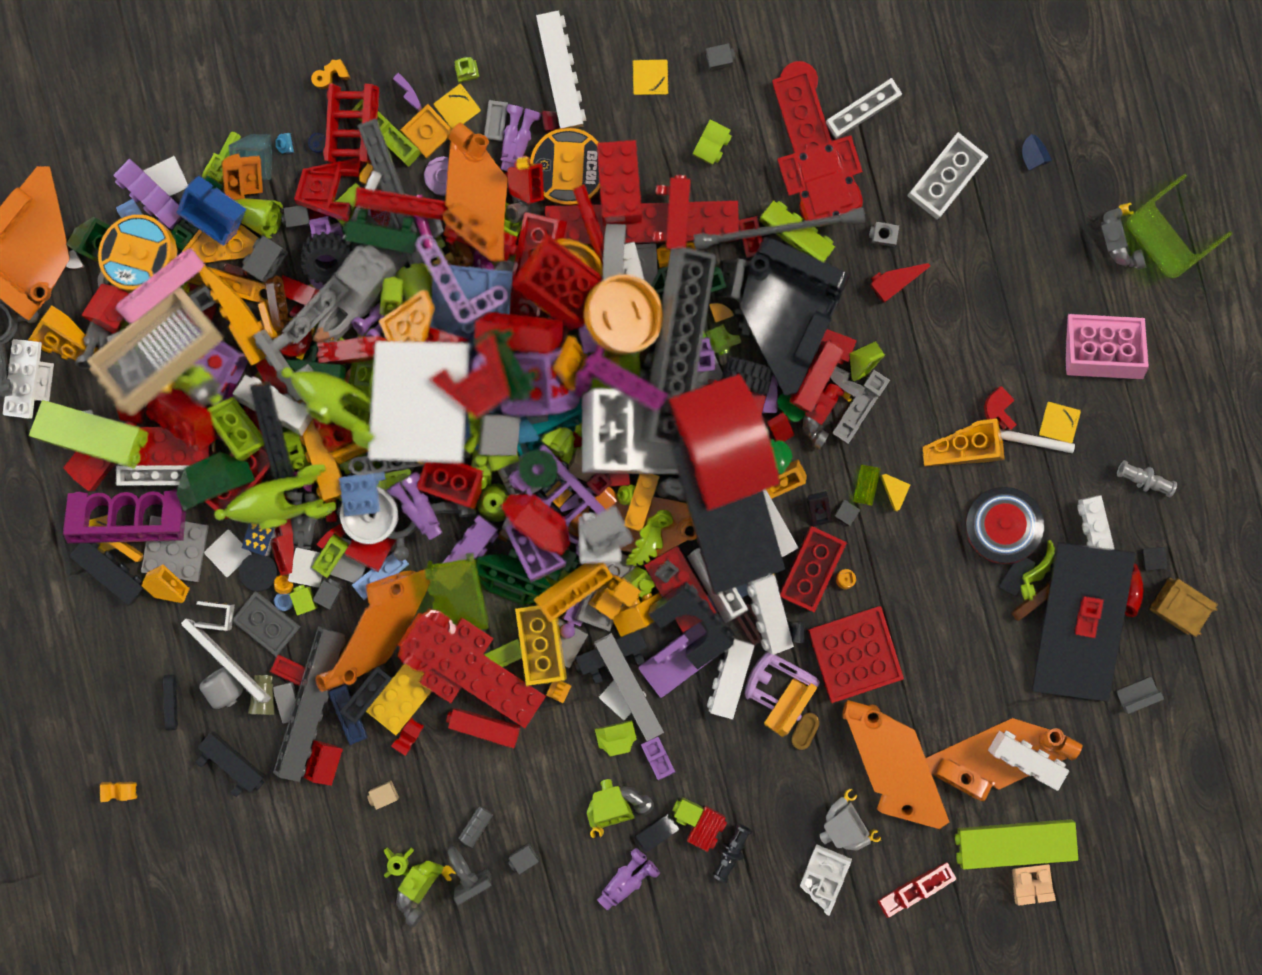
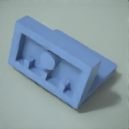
[339,472,385,516]

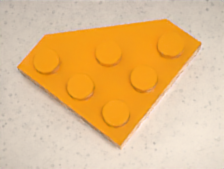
[182,224,258,263]
[379,290,434,343]

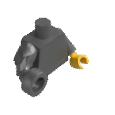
[1101,203,1146,270]

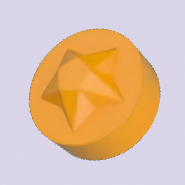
[836,569,856,589]
[274,575,293,594]

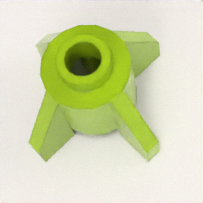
[540,427,575,464]
[384,847,414,878]

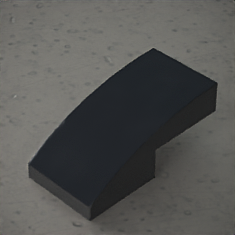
[635,813,679,852]

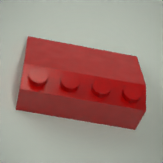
[513,234,603,330]

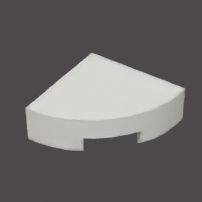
[66,250,84,269]

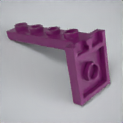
[574,345,667,412]

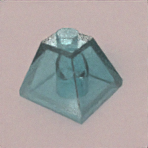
[229,134,272,179]

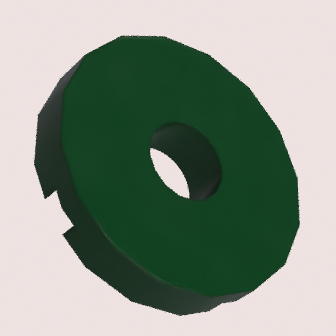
[519,449,558,488]

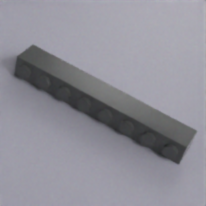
[273,626,345,782]

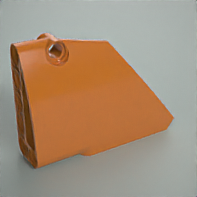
[0,166,70,320]

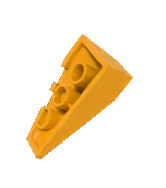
[28,305,99,360]
[923,419,1005,466]

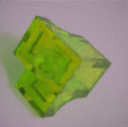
[705,325,741,356]

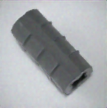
[458,806,493,848]

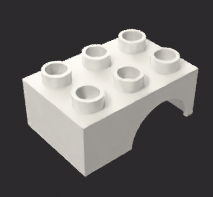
[582,390,679,475]

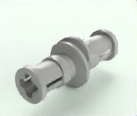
[1117,460,1177,498]

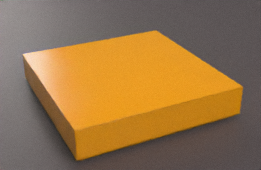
[400,104,452,158]
[553,336,589,391]

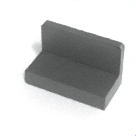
[1116,677,1164,714]

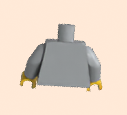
[820,789,881,851]

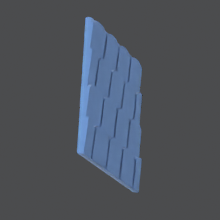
[430,264,512,363]

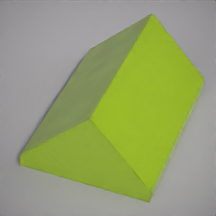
[208,396,265,461]

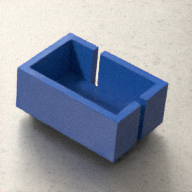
[176,176,246,246]

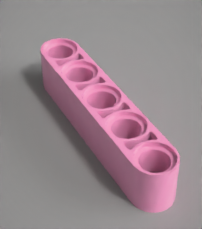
[116,248,204,323]

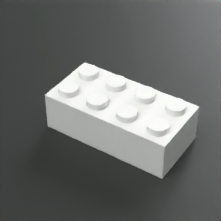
[907,133,988,219]

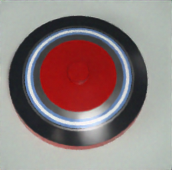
[966,487,1044,564]

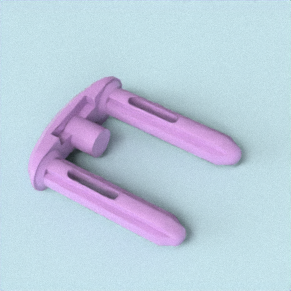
[744,652,820,721]

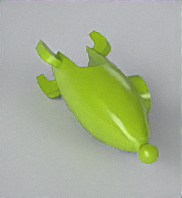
[281,367,375,450]
[215,464,336,529]

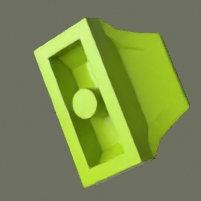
[595,720,636,756]

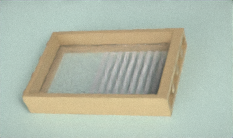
[87,287,223,415]

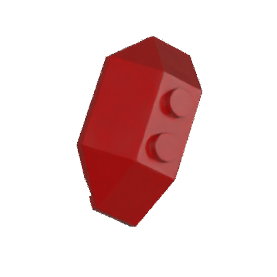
[500,494,571,555]

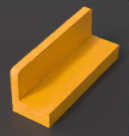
[764,678,817,737]

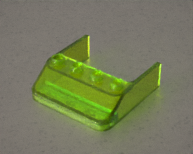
[1126,174,1232,279]

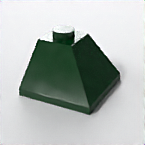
[66,216,111,263]

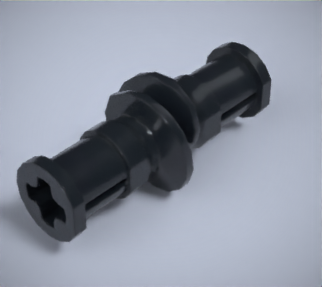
[712,824,752,883]

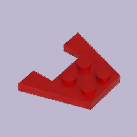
[294,158,363,222]
[429,335,510,418]

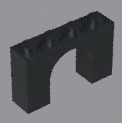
[649,581,735,670]

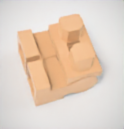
[1012,864,1056,905]

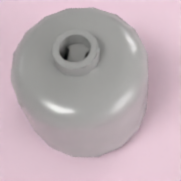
[199,667,243,709]

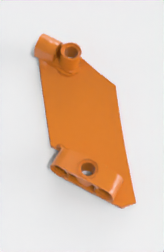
[443,122,508,261]
[568,486,697,558]
[316,569,433,692]

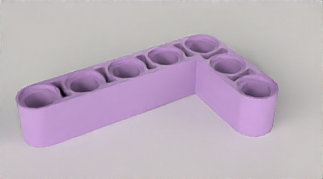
[417,235,507,323]

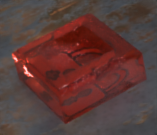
[224,263,247,277]

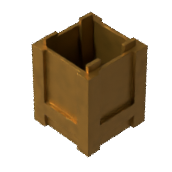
[1148,577,1217,637]

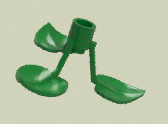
[765,393,806,475]

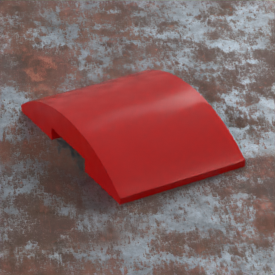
[668,374,780,510]

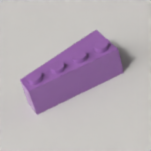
[433,515,499,590]

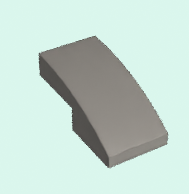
[830,366,865,397]

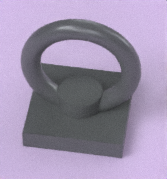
[716,259,764,303]
[448,846,492,905]

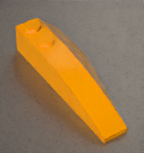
[198,264,267,366]

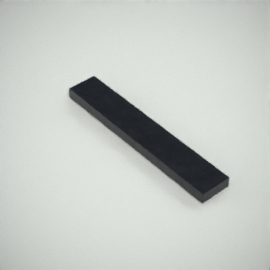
[249,382,298,493]

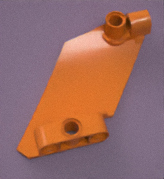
[842,700,950,829]
[926,718,1083,802]

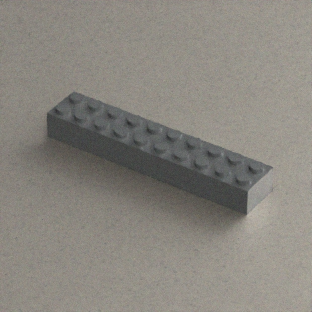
[640,247,716,447]

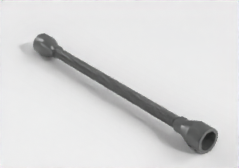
[693,207,865,250]

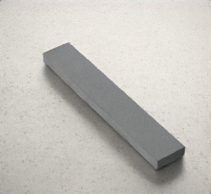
[595,633,664,741]

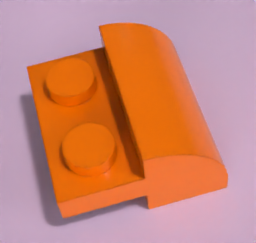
[222,154,263,200]

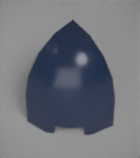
[1022,134,1052,170]

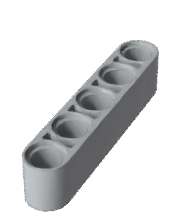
[348,456,426,475]

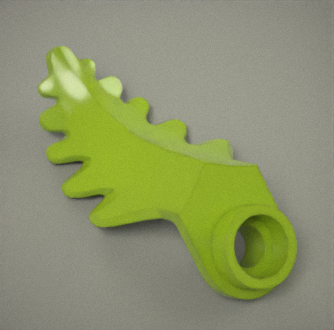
[626,510,673,566]
[1021,540,1055,601]

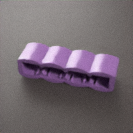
[114,159,183,230]

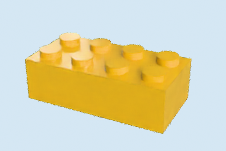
[515,606,567,686]
[366,664,432,735]

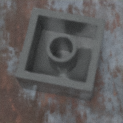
[242,236,288,283]

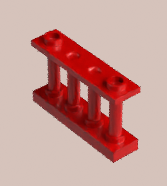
[323,84,379,164]

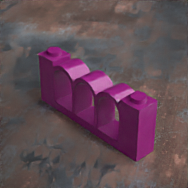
[63,489,186,543]

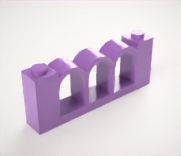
[509,443,606,557]

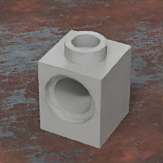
[869,222,899,247]

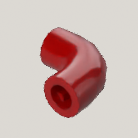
[1125,564,1144,617]

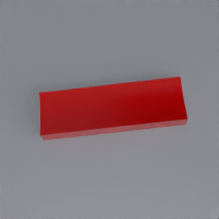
[509,212,567,319]

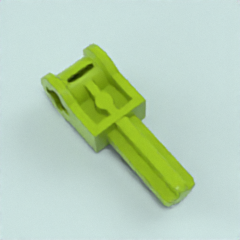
[202,132,241,184]

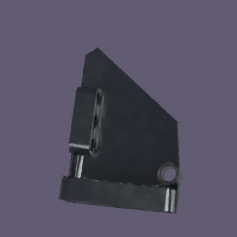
[740,237,849,396]

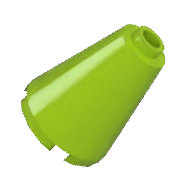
[234,198,283,238]
[395,263,434,301]
[477,484,509,522]

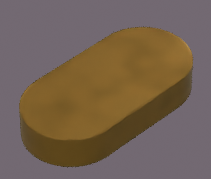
[792,713,819,750]

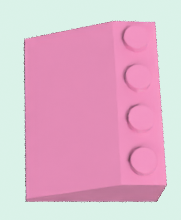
[1066,314,1148,379]

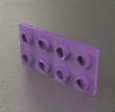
[639,623,709,698]

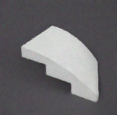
[800,844,852,915]

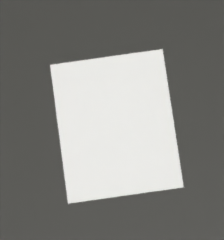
[369,342,468,462]

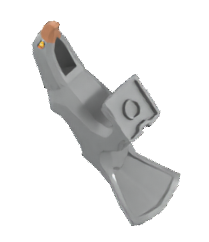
[314,194,445,343]

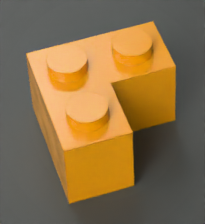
[588,573,641,619]
[612,593,662,637]

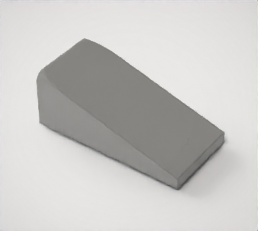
[272,682,296,723]

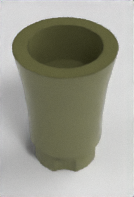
[248,675,275,715]

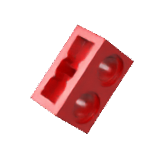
[312,418,354,453]

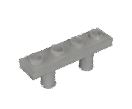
[283,275,349,344]
[254,330,314,401]

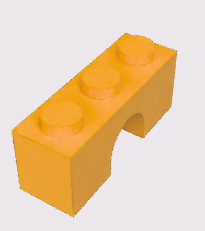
[624,474,659,532]

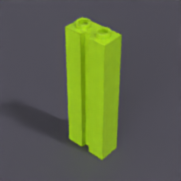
[29,400,148,469]
[955,819,1078,869]

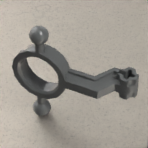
[0,299,39,397]
[373,471,476,561]

